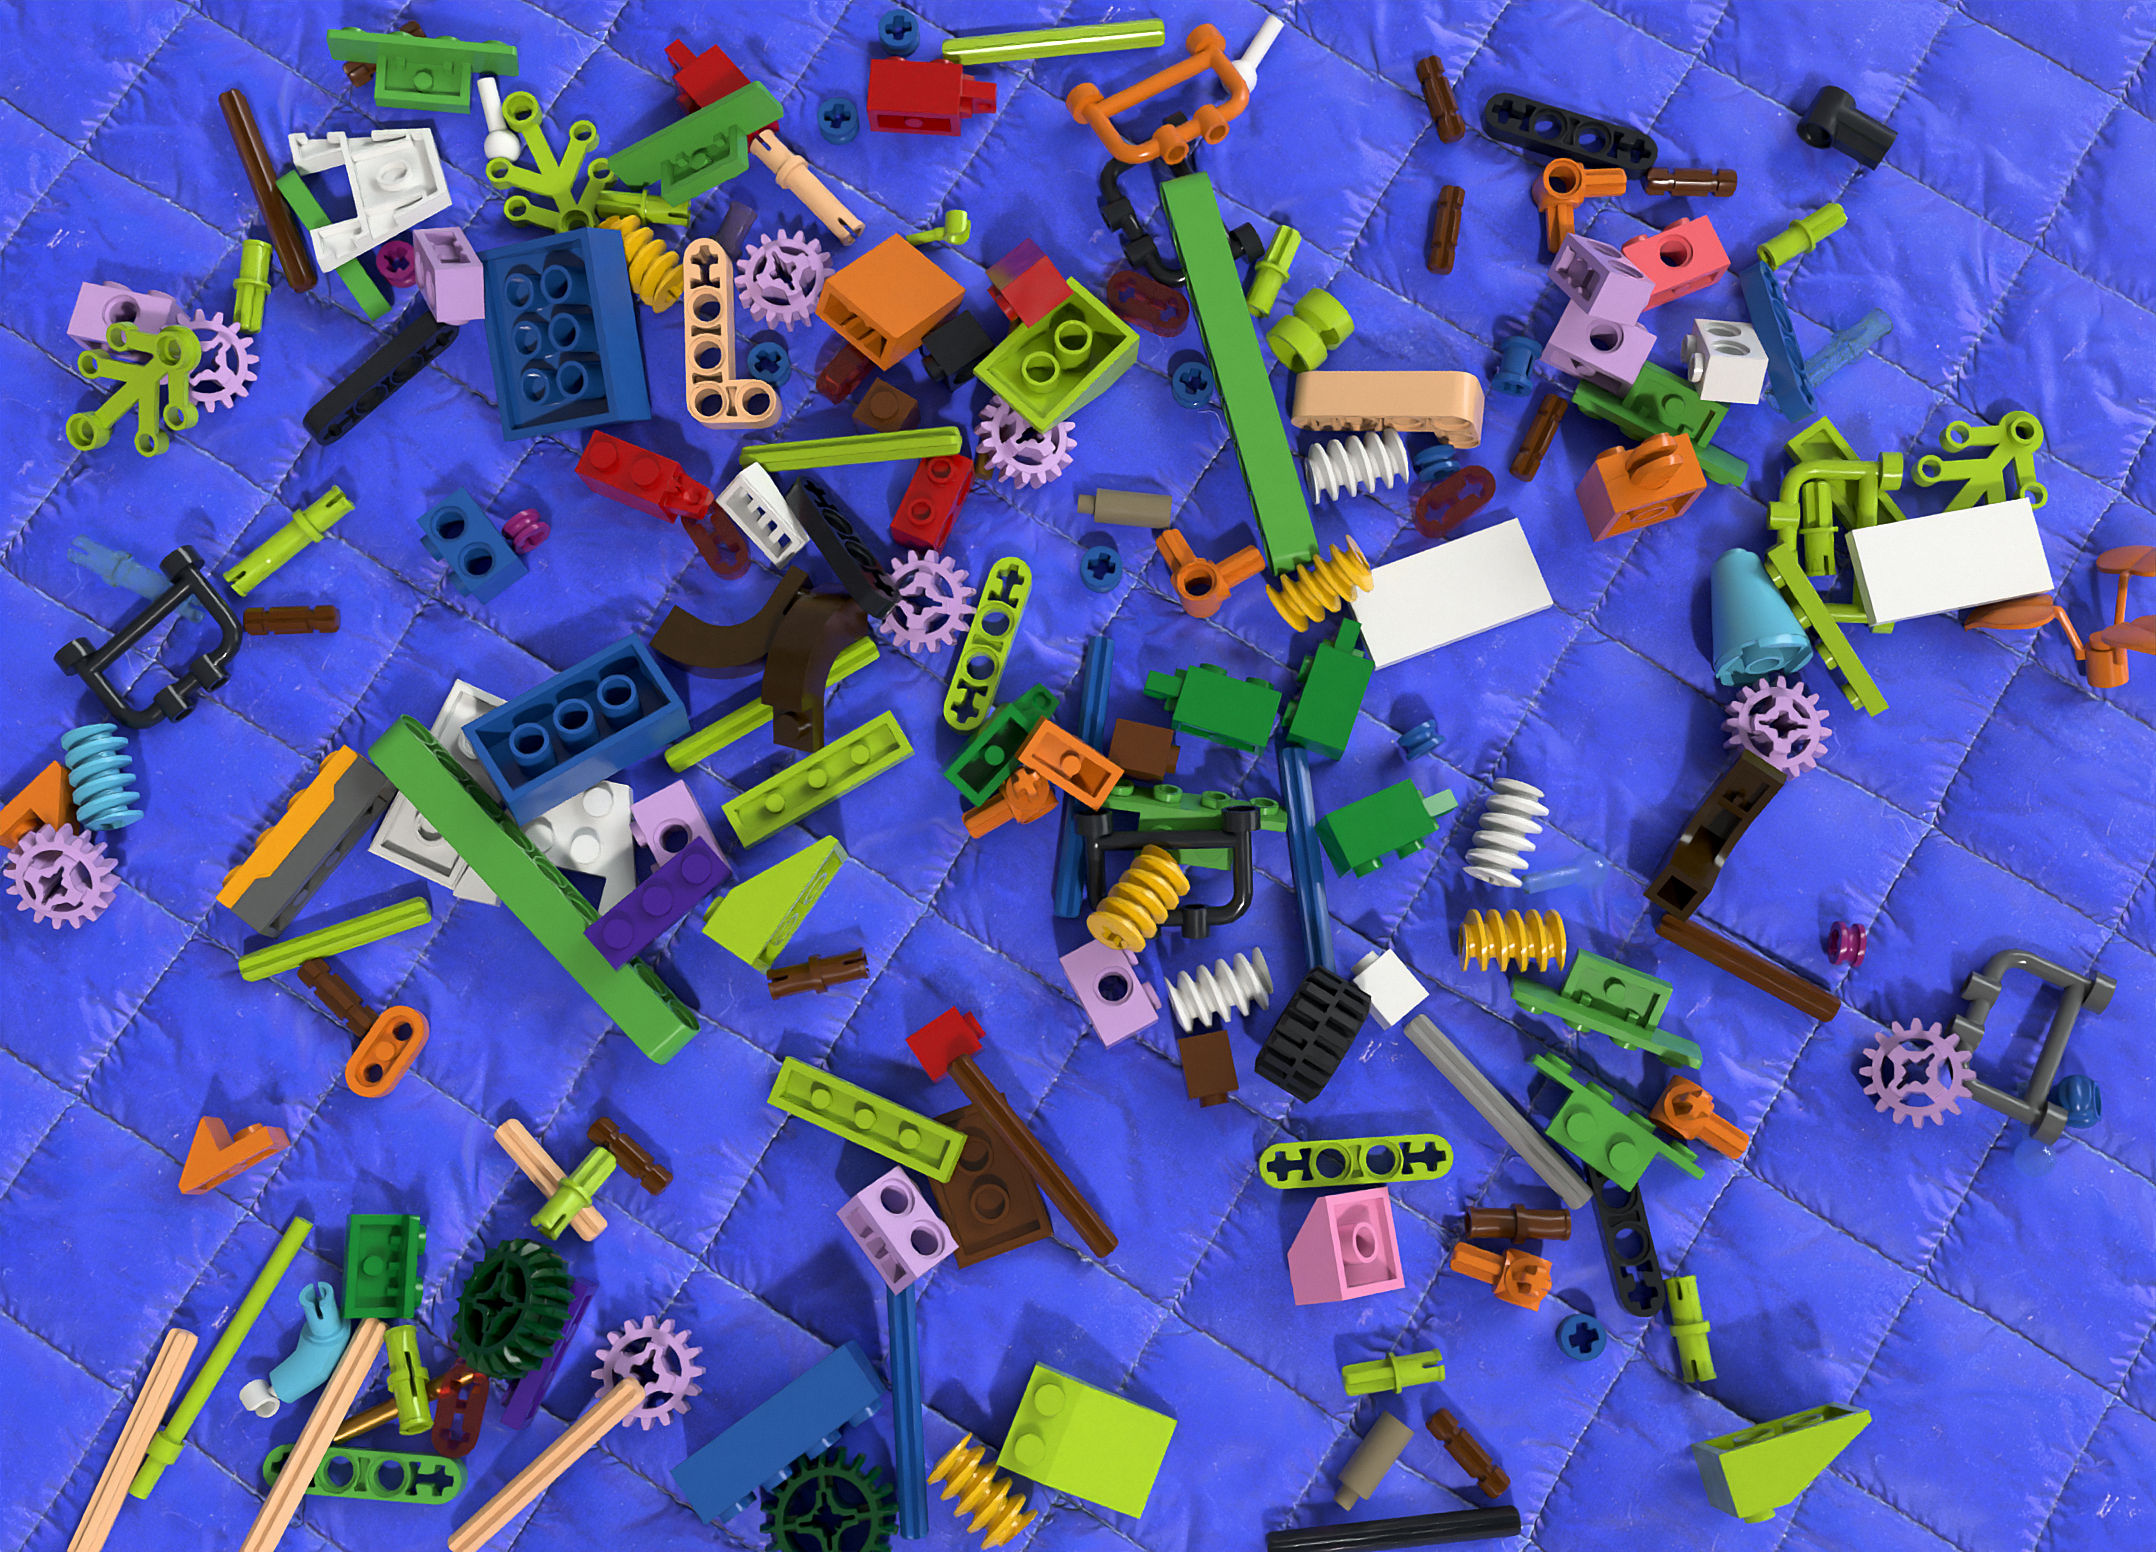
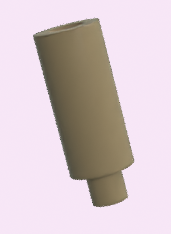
[1077,488,1172,530]
[1332,1410,1415,1511]

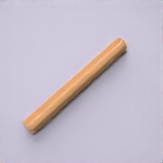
[238,1318,390,1552]
[66,1328,198,1552]
[447,1376,646,1552]

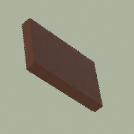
[927,1092,1054,1269]

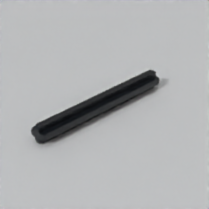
[1266,1505,1521,1552]

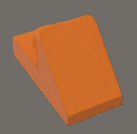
[1014,715,1124,811]
[0,760,81,849]
[178,1116,291,1195]

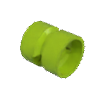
[1266,287,1355,375]

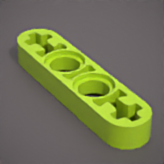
[943,557,1032,736]
[1257,1134,1454,1189]

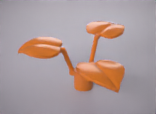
[1964,545,2156,688]

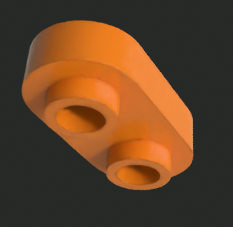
[345,1006,430,1098]

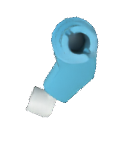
[239,1281,352,1418]

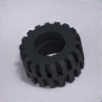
[1254,964,1372,1104]

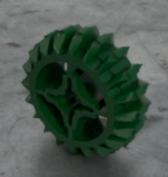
[451,1238,576,1380]
[759,1446,899,1552]

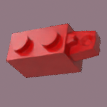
[664,38,780,154]
[867,56,998,137]
[985,237,1074,329]
[574,429,714,524]

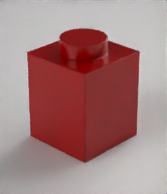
[905,1006,986,1084]

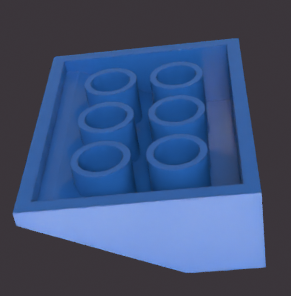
[476,227,652,441]

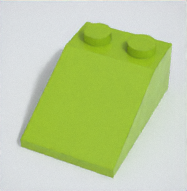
[973,276,1140,435]
[701,835,849,976]
[996,1361,1178,1519]
[1690,1402,1872,1523]

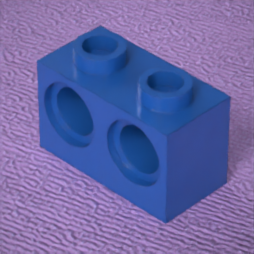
[416,486,529,605]

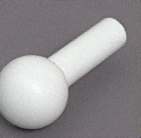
[1221,15,1284,95]
[477,78,521,164]

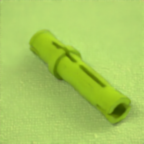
[222,484,356,598]

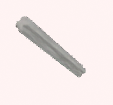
[1404,1014,1593,1210]

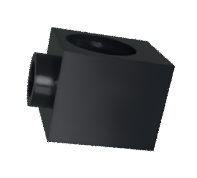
[921,309,995,393]

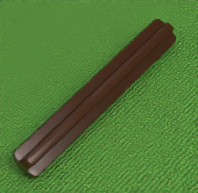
[1655,911,1841,1022]

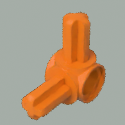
[1532,158,1627,254]
[1155,529,1266,618]
[962,764,1059,839]
[1647,1075,1750,1160]
[1449,1241,1552,1312]

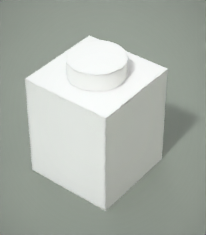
[1350,949,1429,1031]

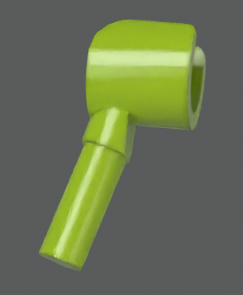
[906,210,971,246]

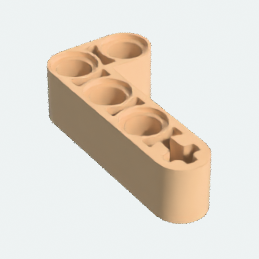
[683,238,783,430]
[1291,371,1485,449]

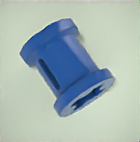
[1491,336,1543,397]

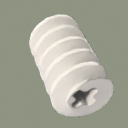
[1304,428,1409,505]
[1462,778,1549,887]
[1164,947,1274,1035]

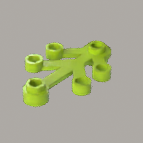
[485,91,618,234]
[65,321,202,457]
[1911,411,2048,514]

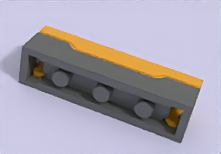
[215,744,399,939]

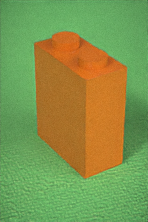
[815,233,966,371]

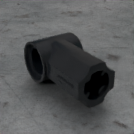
[1796,85,1898,170]

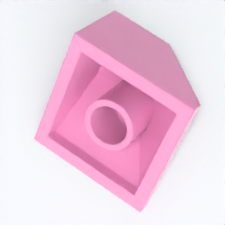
[1287,1187,1405,1306]

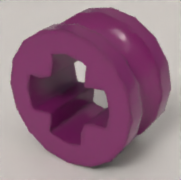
[376,240,416,288]
[501,508,551,554]
[1827,921,1867,967]

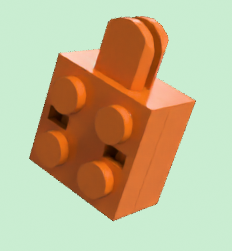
[1575,432,1707,542]

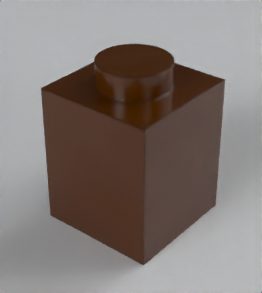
[852,377,921,435]
[1108,718,1181,785]
[1176,1030,1239,1108]

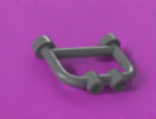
[1943,948,2117,1146]

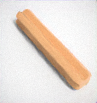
[494,1118,607,1241]

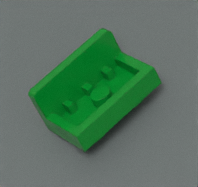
[340,1214,426,1319]

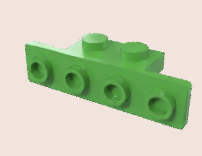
[326,27,519,114]
[608,81,784,208]
[1571,360,1749,487]
[1101,778,1287,871]
[1510,948,1703,1070]
[1525,1051,1706,1192]

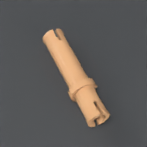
[750,129,865,246]

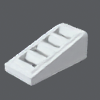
[715,462,810,570]

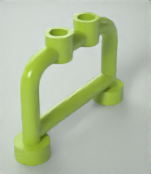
[1764,451,1903,634]

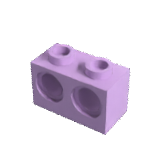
[413,227,485,325]
[1547,233,1656,327]
[836,1165,959,1295]

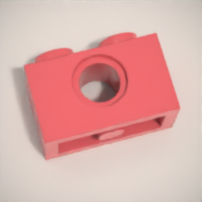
[1620,215,1731,313]

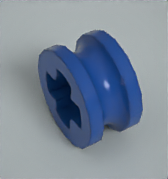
[878,9,920,58]
[817,97,860,146]
[747,342,792,389]
[1172,362,1214,410]
[1413,444,1461,483]
[1080,546,1123,593]
[1397,719,1446,762]
[1556,1314,1606,1361]

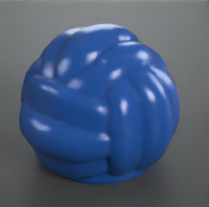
[2048,1074,2102,1129]

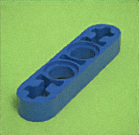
[1739,261,1818,423]

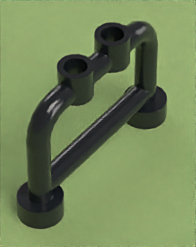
[1099,110,1265,288]
[53,545,243,730]
[1073,805,1261,940]

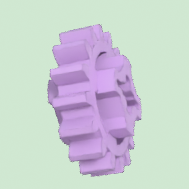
[734,229,835,332]
[159,309,259,413]
[974,394,1077,489]
[879,550,977,654]
[1720,676,1832,782]
[3,823,121,929]
[1859,1018,1976,1129]
[591,1315,706,1430]

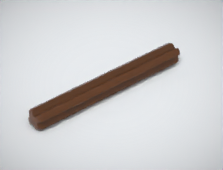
[218,88,317,293]
[946,1053,1119,1259]

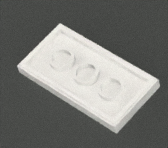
[1845,497,2054,627]
[1346,518,1553,671]
[368,679,507,891]

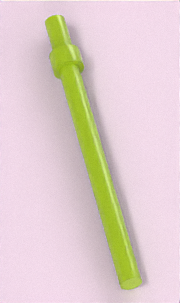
[128,1216,314,1500]

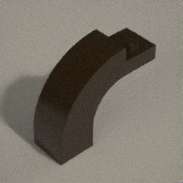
[649,564,814,680]
[761,582,868,753]
[1643,748,1788,923]

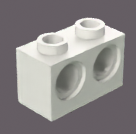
[1680,319,1769,404]

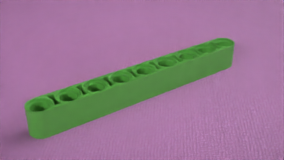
[1159,170,1320,577]
[368,714,701,1065]

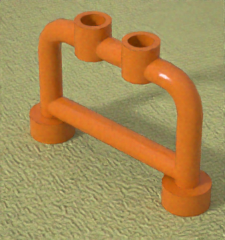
[1065,23,1250,165]

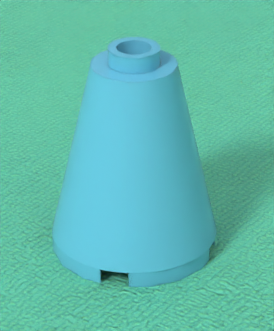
[1710,548,1813,687]

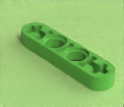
[274,169,393,322]
[263,1442,468,1505]

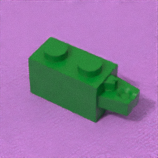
[1281,618,1375,761]
[1143,663,1282,757]
[937,682,1060,808]
[1313,778,1459,879]

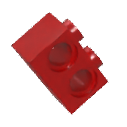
[890,454,976,557]

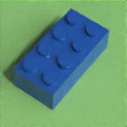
[461,632,691,827]
[669,1339,889,1525]

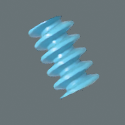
[61,723,144,832]

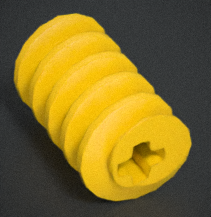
[597,215,684,314]
[1265,534,1374,633]
[1086,844,1190,952]
[1458,909,1566,972]
[926,1431,1038,1550]

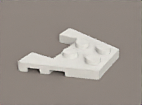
[288,128,452,273]
[453,780,639,916]

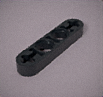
[1481,93,1658,181]
[302,310,459,446]
[784,476,902,620]
[1581,1160,1666,1317]

